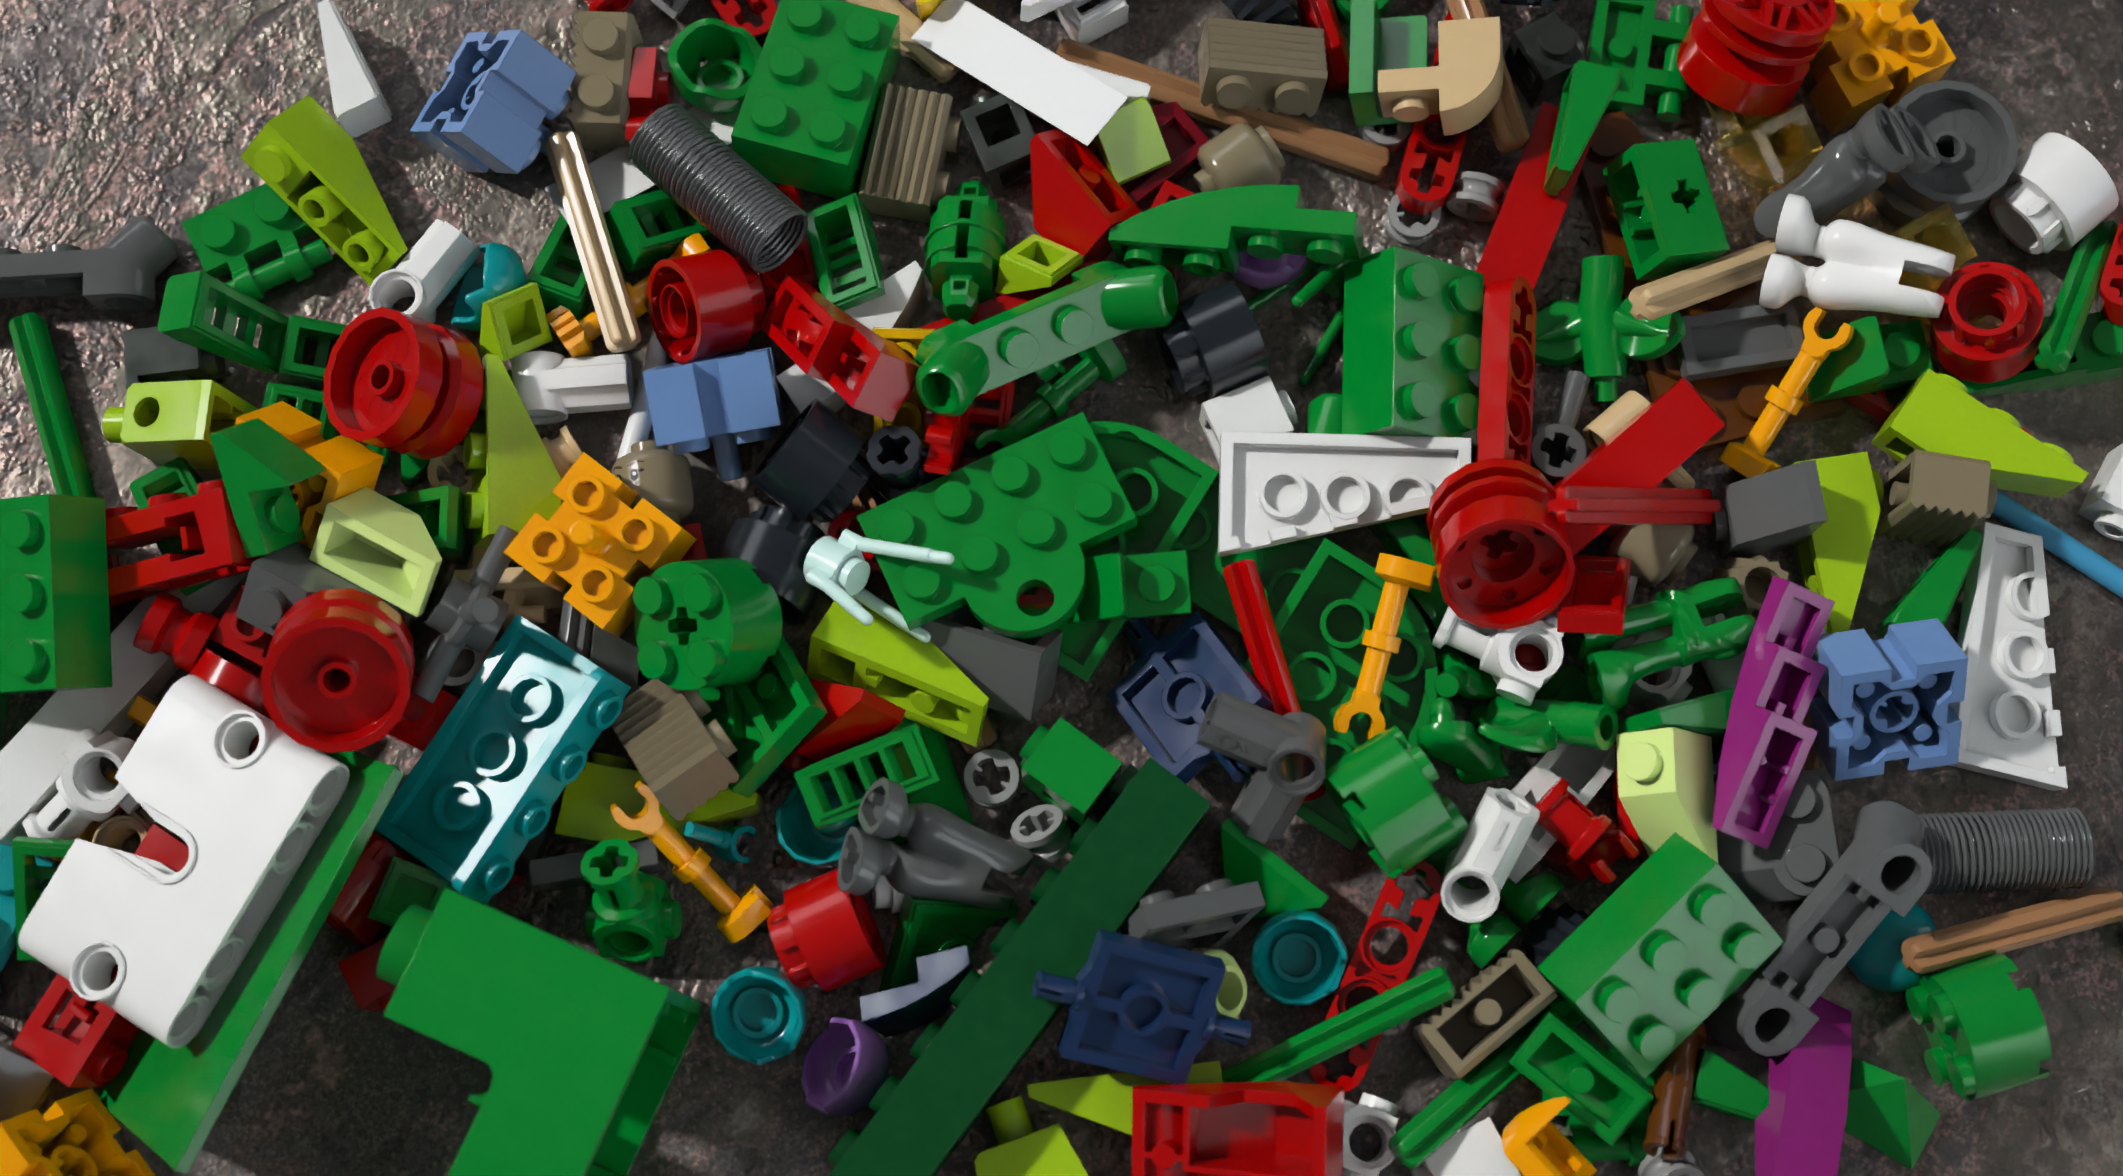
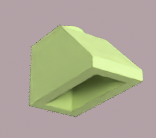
[309,487,443,617]
[1616,727,1718,863]

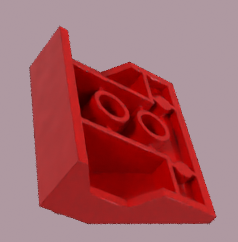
[1132,1081,1344,1176]

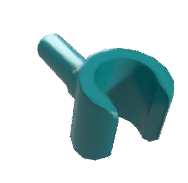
[683,821,757,863]

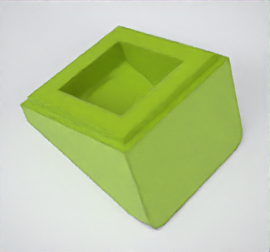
[1093,97,1171,185]
[996,234,1084,294]
[479,282,553,361]

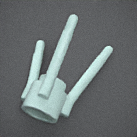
[803,529,954,643]

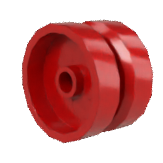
[323,307,484,460]
[260,588,415,753]

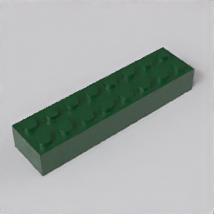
[827,757,1212,1176]

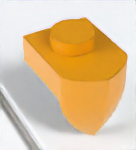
[1502,1097,1597,1176]

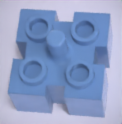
[409,29,577,174]
[642,346,786,481]
[1810,618,1968,781]

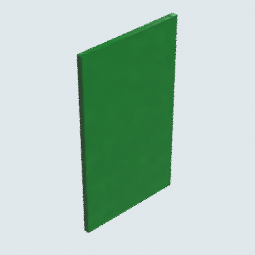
[98,751,404,1174]

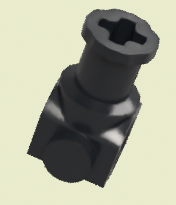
[866,425,944,504]

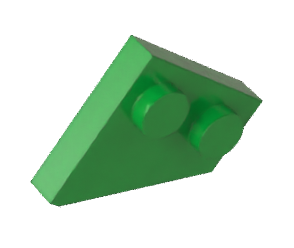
[724,634,828,798]

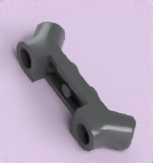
[0,215,178,315]
[1703,800,1933,1056]

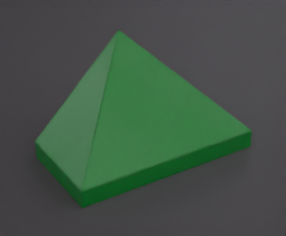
[1217,817,1329,920]
[1844,1057,1941,1170]

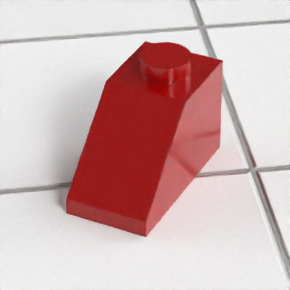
[1030,129,1142,264]
[779,678,906,772]

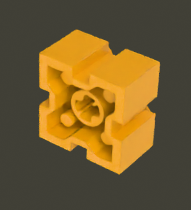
[1808,0,1956,135]
[235,401,384,549]
[504,452,697,638]
[0,1088,156,1176]

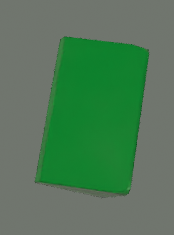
[1508,1005,1654,1146]

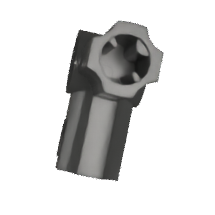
[1197,691,1327,844]

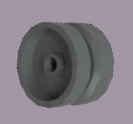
[1867,79,2019,234]

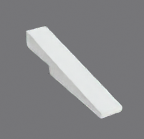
[0,551,249,847]

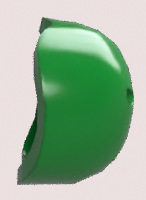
[667,18,762,114]

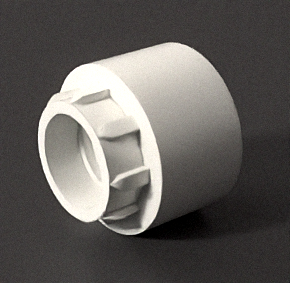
[1989,132,2119,254]

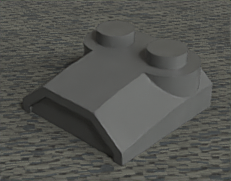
[1716,767,1841,906]

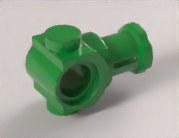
[581,838,682,963]

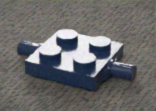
[1107,611,1274,784]
[1032,928,1251,1084]

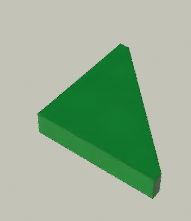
[878,894,1019,992]

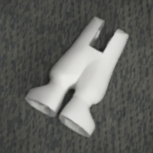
[1759,194,1956,318]

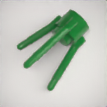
[1246,245,1371,387]

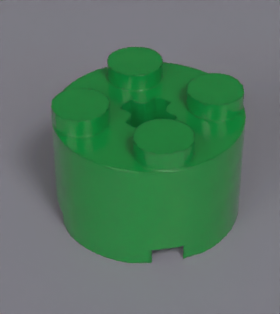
[633,558,782,691]
[1323,725,1468,880]
[1905,953,2052,1101]

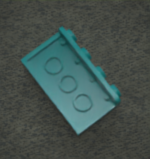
[375,614,631,904]

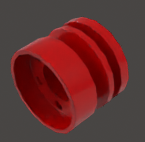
[1677,0,1837,116]
[1426,458,1576,630]

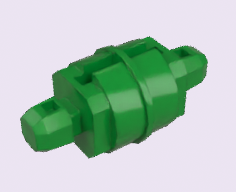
[924,180,1008,321]

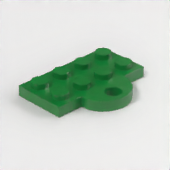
[856,412,1137,638]

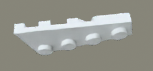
[1218,431,1471,558]
[1948,522,2068,791]

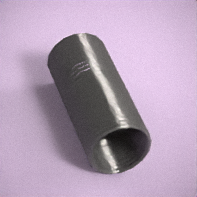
[628,103,808,273]
[1915,807,2095,895]

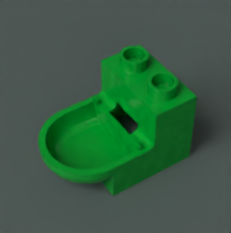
[376,888,707,1176]

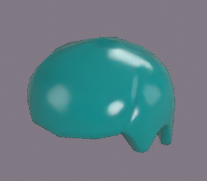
[451,242,526,333]
[774,777,866,869]
[1846,903,1937,993]
[1250,909,1348,1006]
[709,966,808,1065]

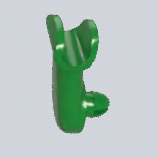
[1416,697,1510,785]

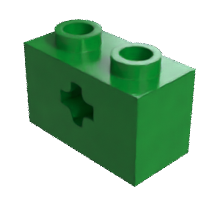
[1603,138,1730,281]
[1019,717,1122,828]

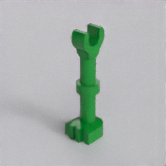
[966,339,1127,451]

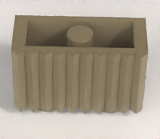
[566,11,644,151]
[1198,17,1328,117]
[859,83,963,224]
[1875,449,1997,548]
[611,679,739,821]
[1412,949,1558,1081]

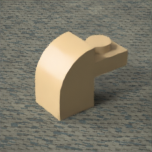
[1378,17,1503,136]

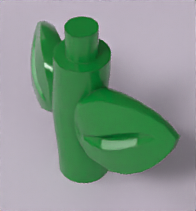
[1535,255,1686,403]
[1470,664,1618,753]

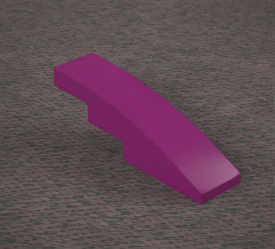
[1712,576,1835,849]
[1755,996,1852,1176]

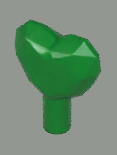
[1434,644,1497,702]

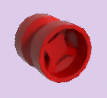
[133,590,222,673]

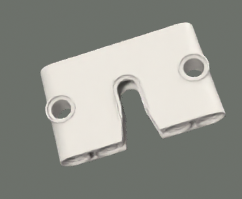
[18,675,350,1049]

